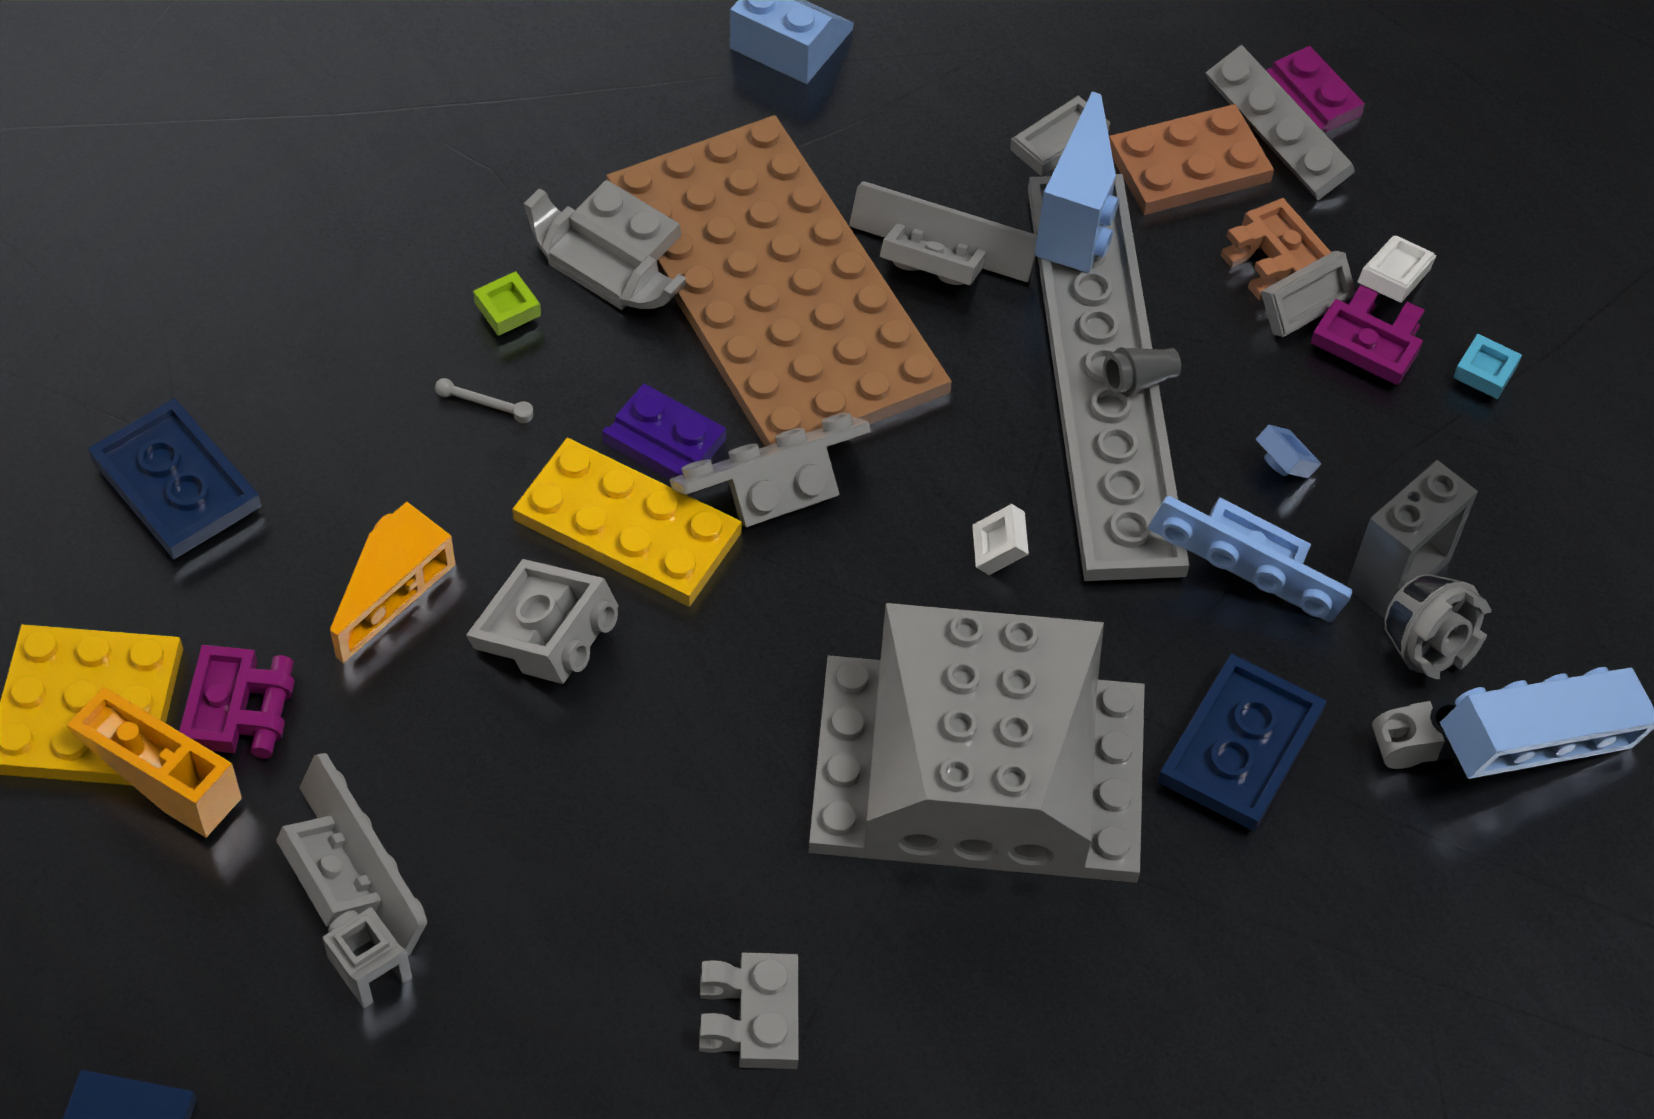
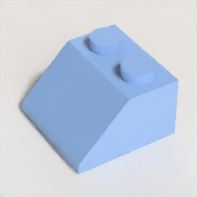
[730,0,854,84]

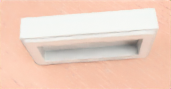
[1358,236,1436,303]

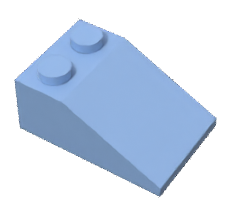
[1035,91,1119,273]

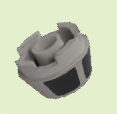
[1384,574,1491,679]

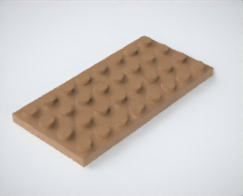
[606,115,952,446]

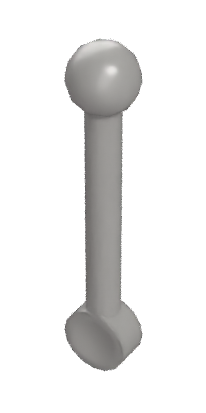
[435,378,534,423]

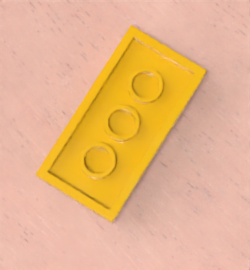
[512,437,742,607]

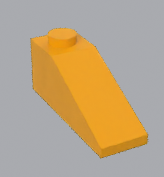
[330,502,456,663]
[67,686,242,838]

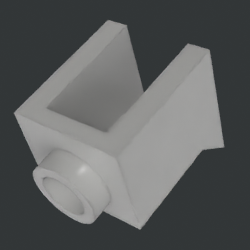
[322,907,412,1008]

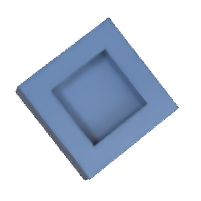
[1256,425,1321,478]

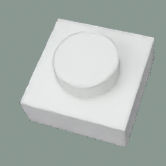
[972,504,1029,575]

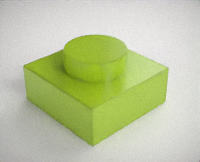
[473,271,541,336]

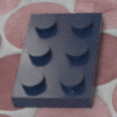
[87,398,262,559]
[1158,653,1327,832]

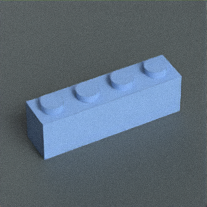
[1440,667,1654,779]

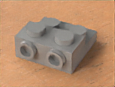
[466,559,619,684]

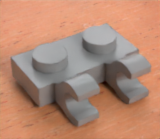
[699,953,798,1069]

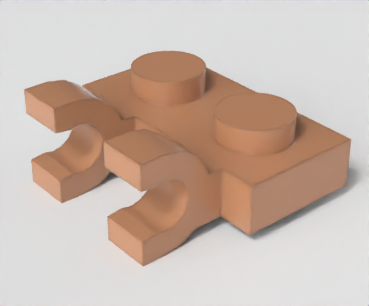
[1220,198,1331,300]

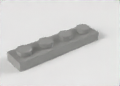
[1206,45,1355,200]

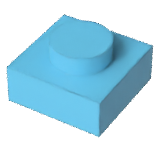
[1453,334,1522,399]

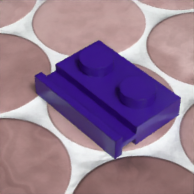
[602,383,726,480]

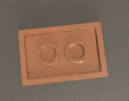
[1109,104,1274,215]

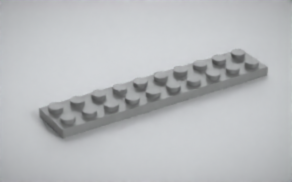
[1028,174,1189,581]

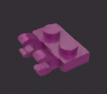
[1311,284,1425,385]

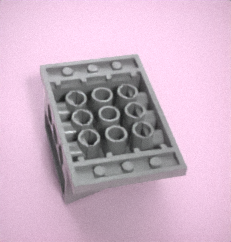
[809,603,1145,883]

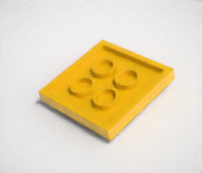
[0,624,183,786]

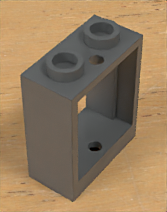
[1347,460,1478,619]

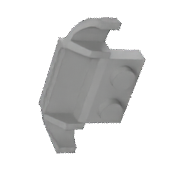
[523,180,686,310]

